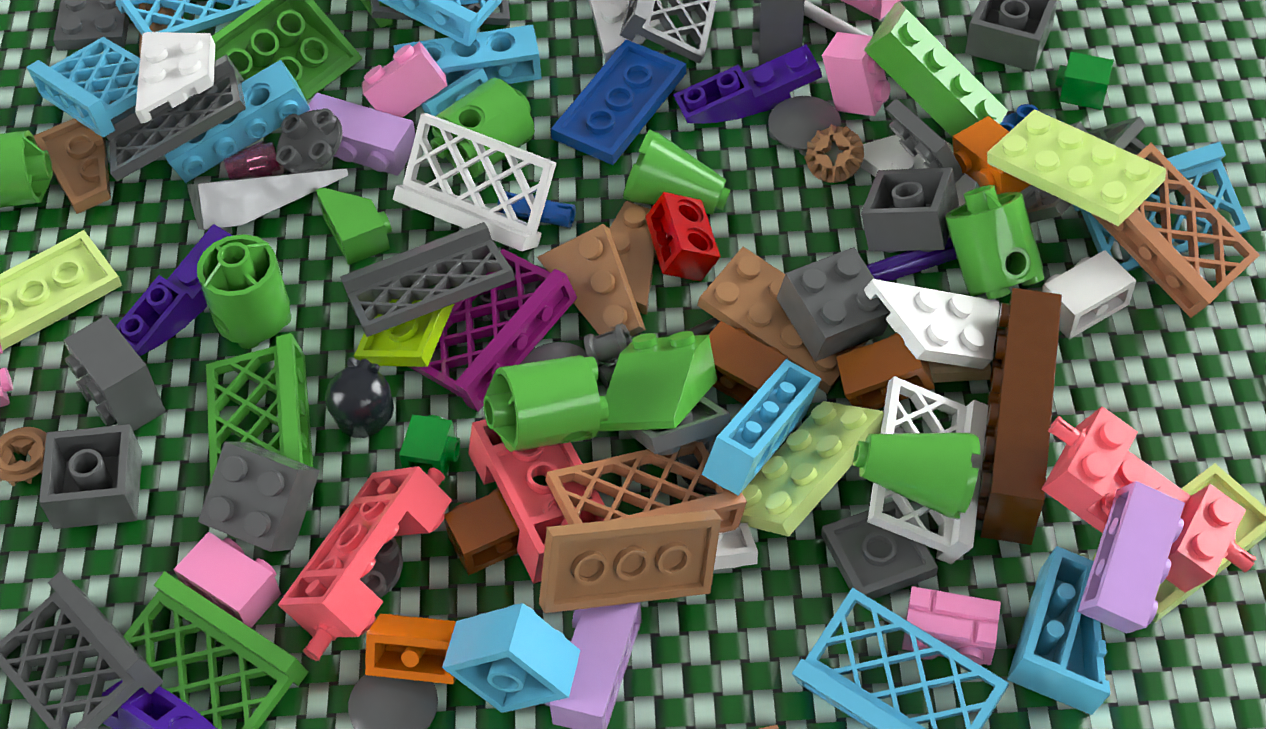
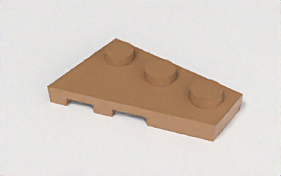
[34,118,111,214]
[609,201,656,315]
[537,224,646,337]

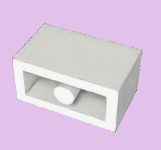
[1042,250,1137,339]

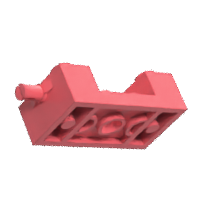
[1041,406,1256,593]
[468,419,605,584]
[278,466,452,661]

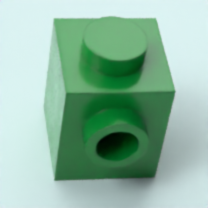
[1055,52,1114,110]
[399,414,461,484]

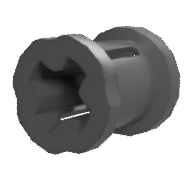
[584,323,632,367]

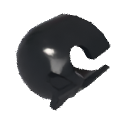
[325,357,394,438]

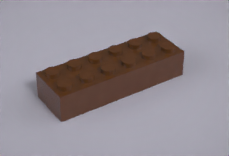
[976,288,1062,545]

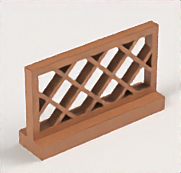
[1091,143,1260,318]
[545,441,747,533]

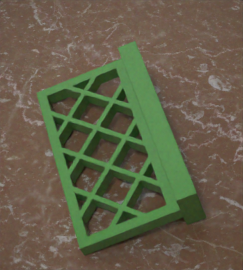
[206,333,313,483]
[109,571,309,729]

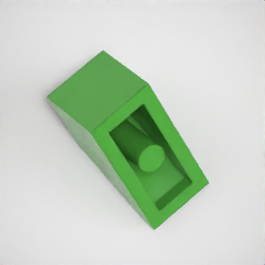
[316,187,392,265]

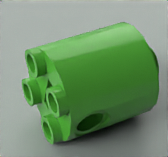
[430,77,535,181]
[0,130,53,208]
[945,185,1045,299]
[197,234,292,349]
[483,355,609,452]

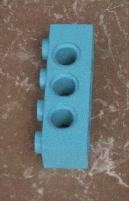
[394,25,542,86]
[165,60,310,183]
[702,359,821,496]

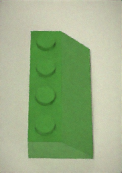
[864,1,1008,137]

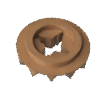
[804,124,864,183]
[0,427,46,487]

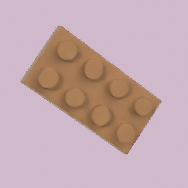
[697,246,868,394]
[539,510,721,614]

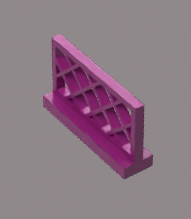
[408,249,577,412]

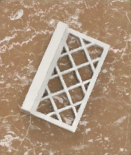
[392,113,557,251]
[867,376,988,564]

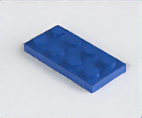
[551,39,686,165]

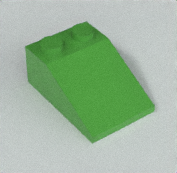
[599,331,718,431]

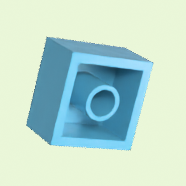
[442,603,581,713]

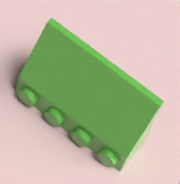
[212,0,363,101]

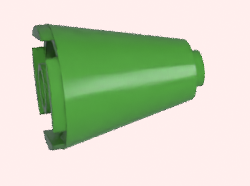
[623,130,731,215]
[853,433,980,520]

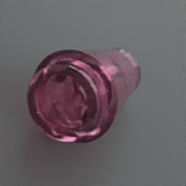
[224,140,281,180]

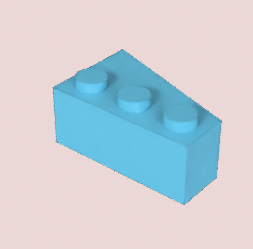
[1007,546,1110,715]

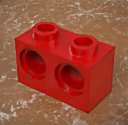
[645,192,721,281]

